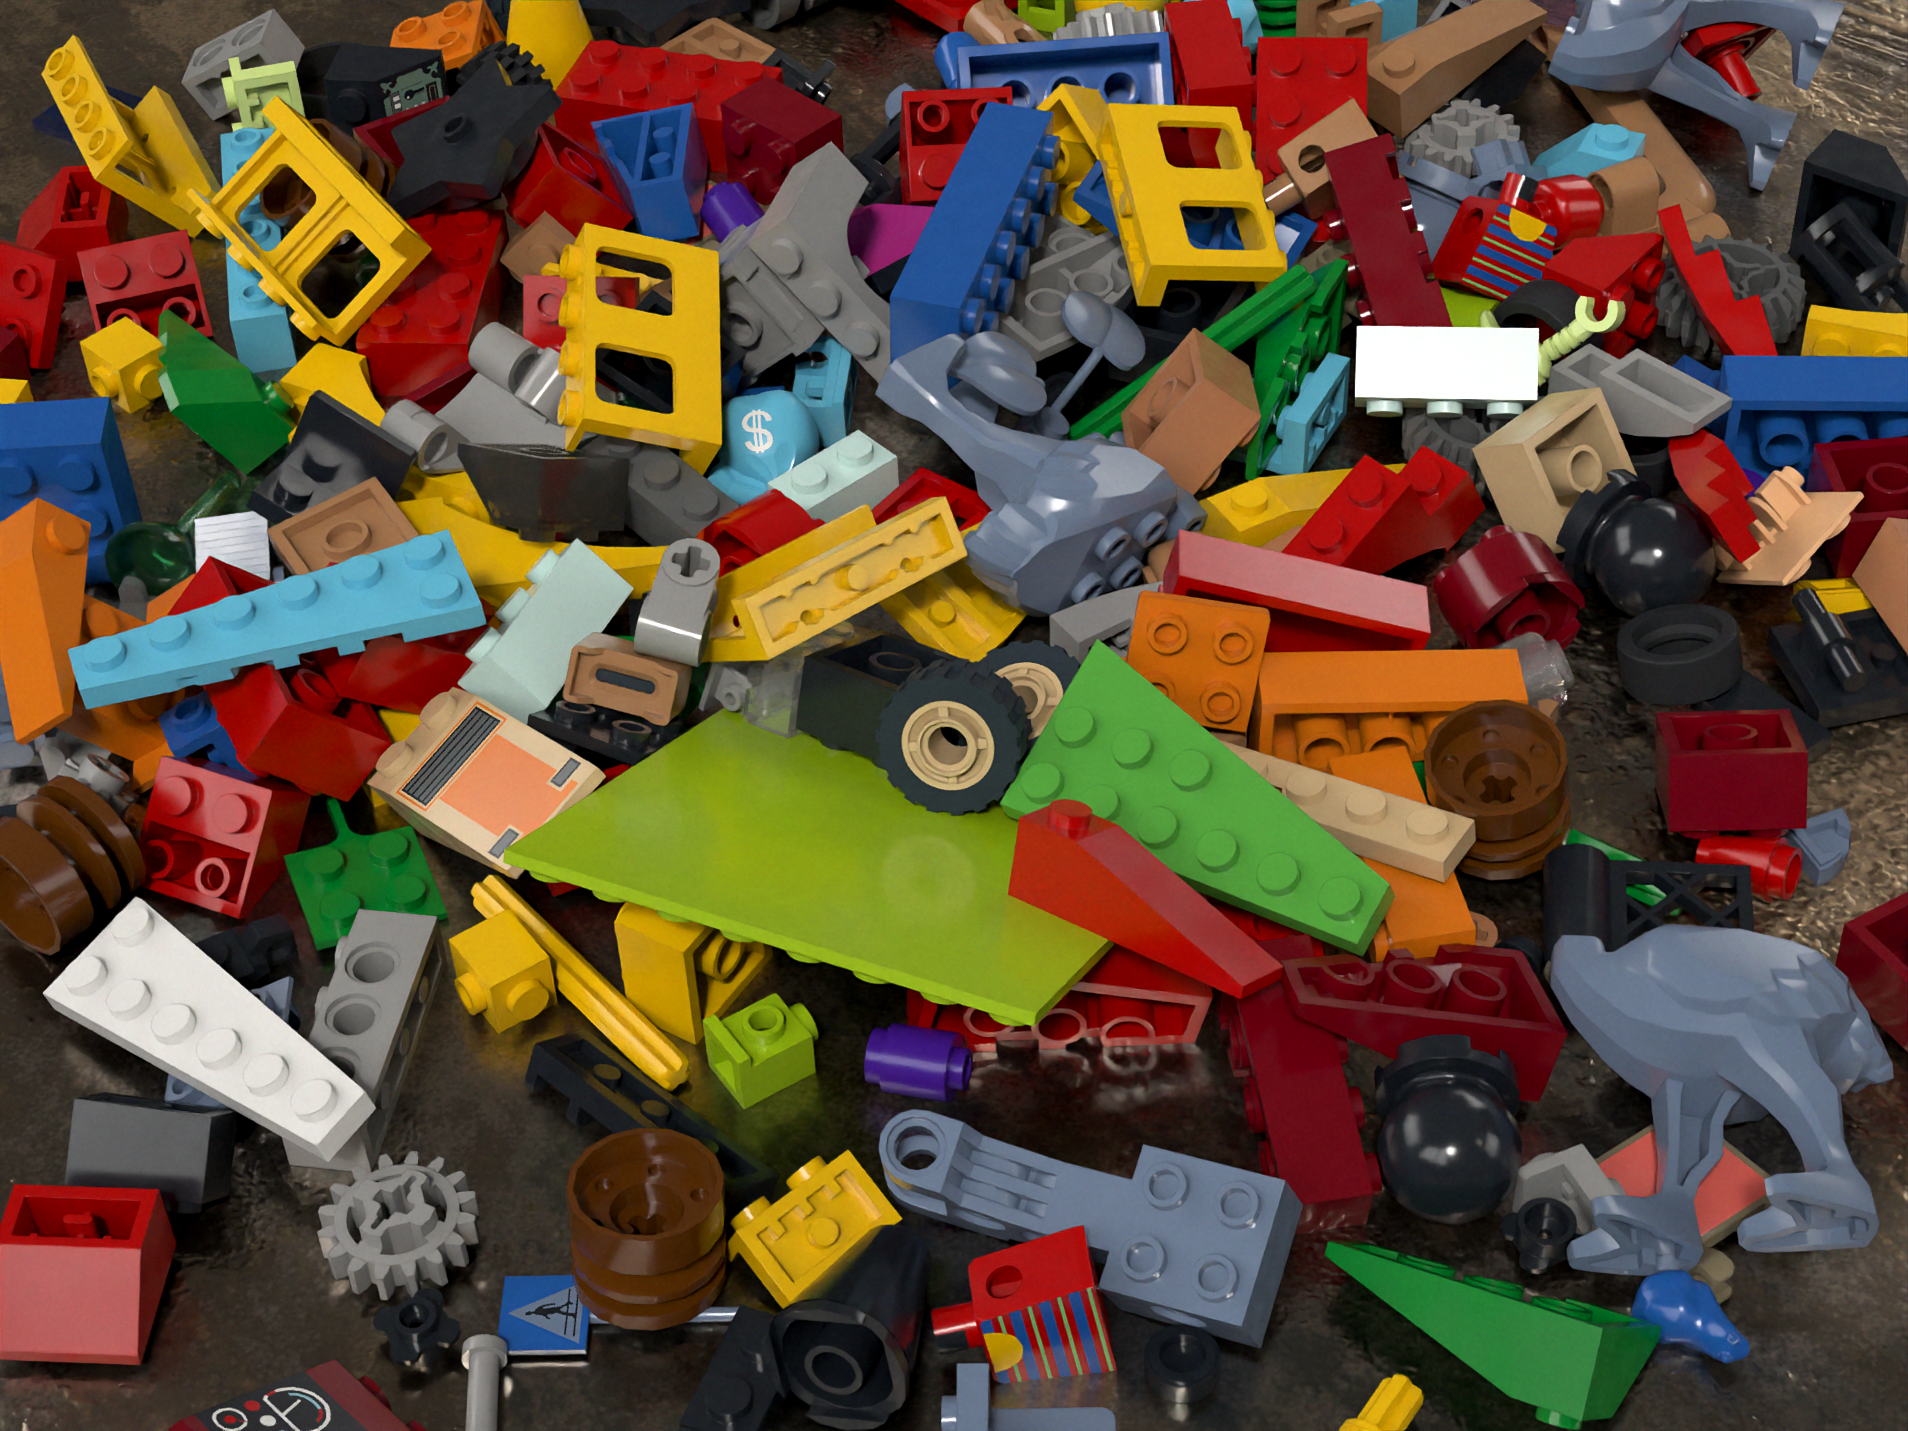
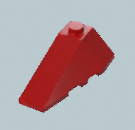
[1008,799,1283,999]

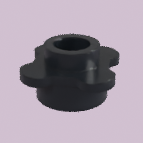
[1501,1197,1583,1274]
[373,1288,461,1367]

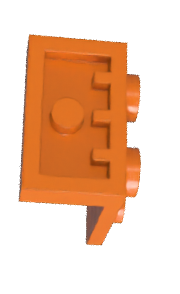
[389,0,506,74]
[1120,590,1270,732]

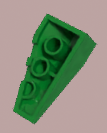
[1245,258,1349,480]
[158,309,296,475]
[1325,1241,1662,1430]

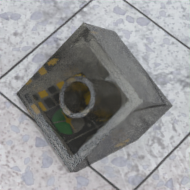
[457,443,630,543]

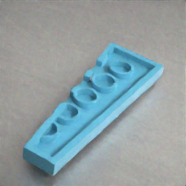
[67,529,487,710]

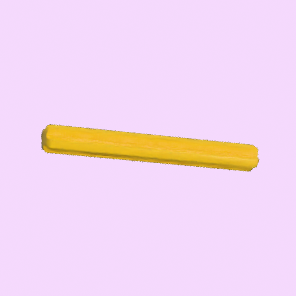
[471,875,691,1092]

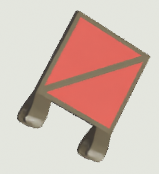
[1595,1123,1772,1304]

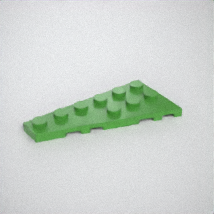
[1000,638,1395,956]

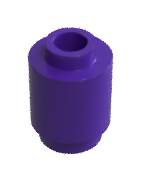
[700,182,765,243]
[864,1023,973,1103]

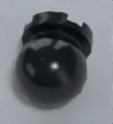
[1556,469,1718,617]
[1374,1034,1523,1225]

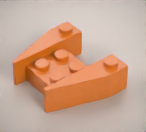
[0,497,205,795]

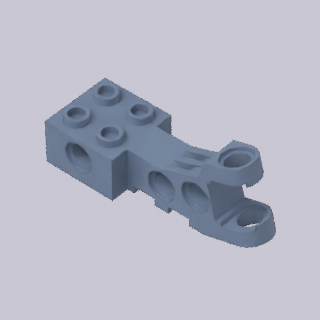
[879,1109,1303,1349]

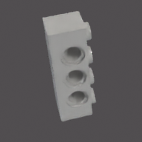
[277,909,447,1173]

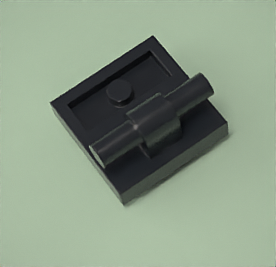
[1766,588,1908,728]

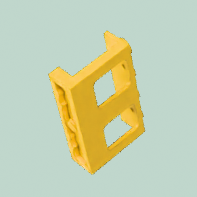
[41,34,221,239]
[186,95,432,348]
[1096,103,1287,306]
[557,223,722,476]
[702,496,968,662]

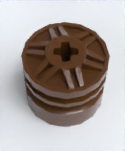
[259,118,400,263]
[1424,699,1572,880]
[0,775,146,955]
[566,1128,728,1330]

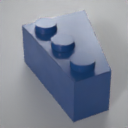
[591,102,709,243]

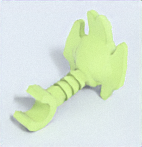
[1479,296,1626,386]

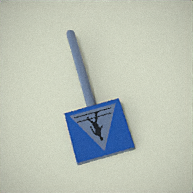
[497,1275,739,1355]

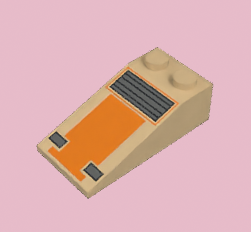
[367,687,606,879]

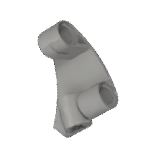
[380,322,618,473]

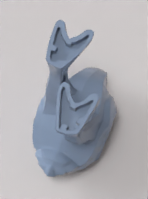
[1548,0,1845,191]
[875,333,1208,617]
[1550,924,1893,1276]

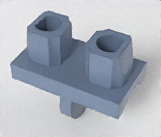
[1469,139,1549,197]

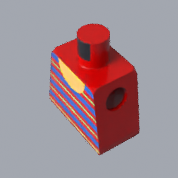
[1432,172,1557,315]
[931,1225,1117,1383]

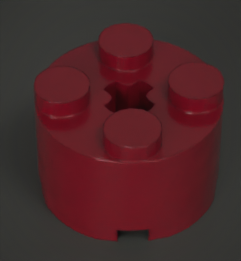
[1433,525,1585,670]

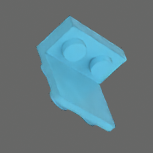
[1225,352,1350,475]

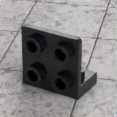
[247,390,418,525]

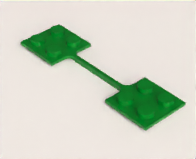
[284,793,448,950]

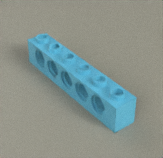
[220,127,298,373]

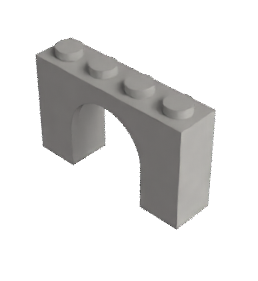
[747,141,890,383]

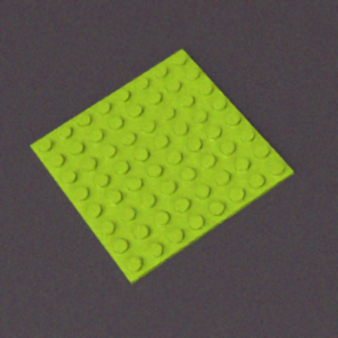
[503,694,1115,1027]

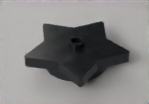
[579,0,752,48]
[385,57,563,220]

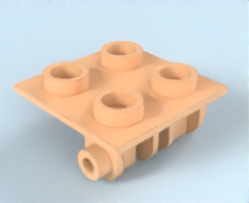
[1713,466,1864,586]

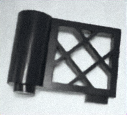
[1542,843,1754,984]

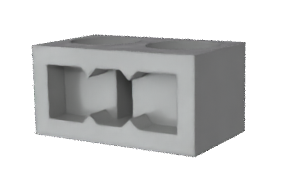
[181,8,305,120]

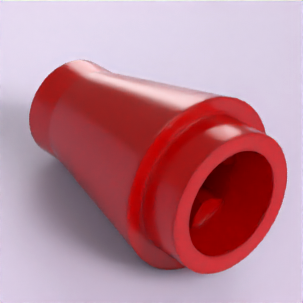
[1695,835,1803,903]

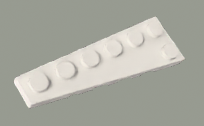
[43,897,376,1162]

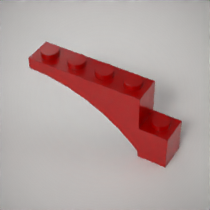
[1281,445,1485,575]

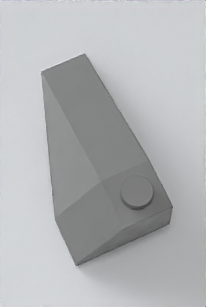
[998,230,1132,362]

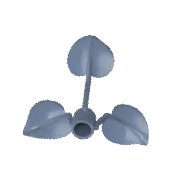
[949,290,1146,446]

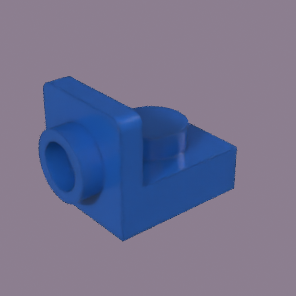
[158,691,257,776]

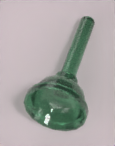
[104,471,241,596]

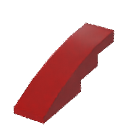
[1657,204,1778,356]
[1669,428,1761,564]

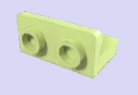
[221,57,305,132]

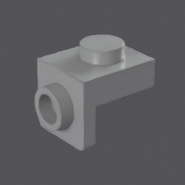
[1512,1143,1627,1235]

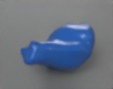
[1631,1270,1750,1364]

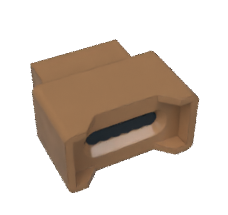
[563,632,693,726]

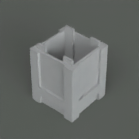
[671,216,870,389]

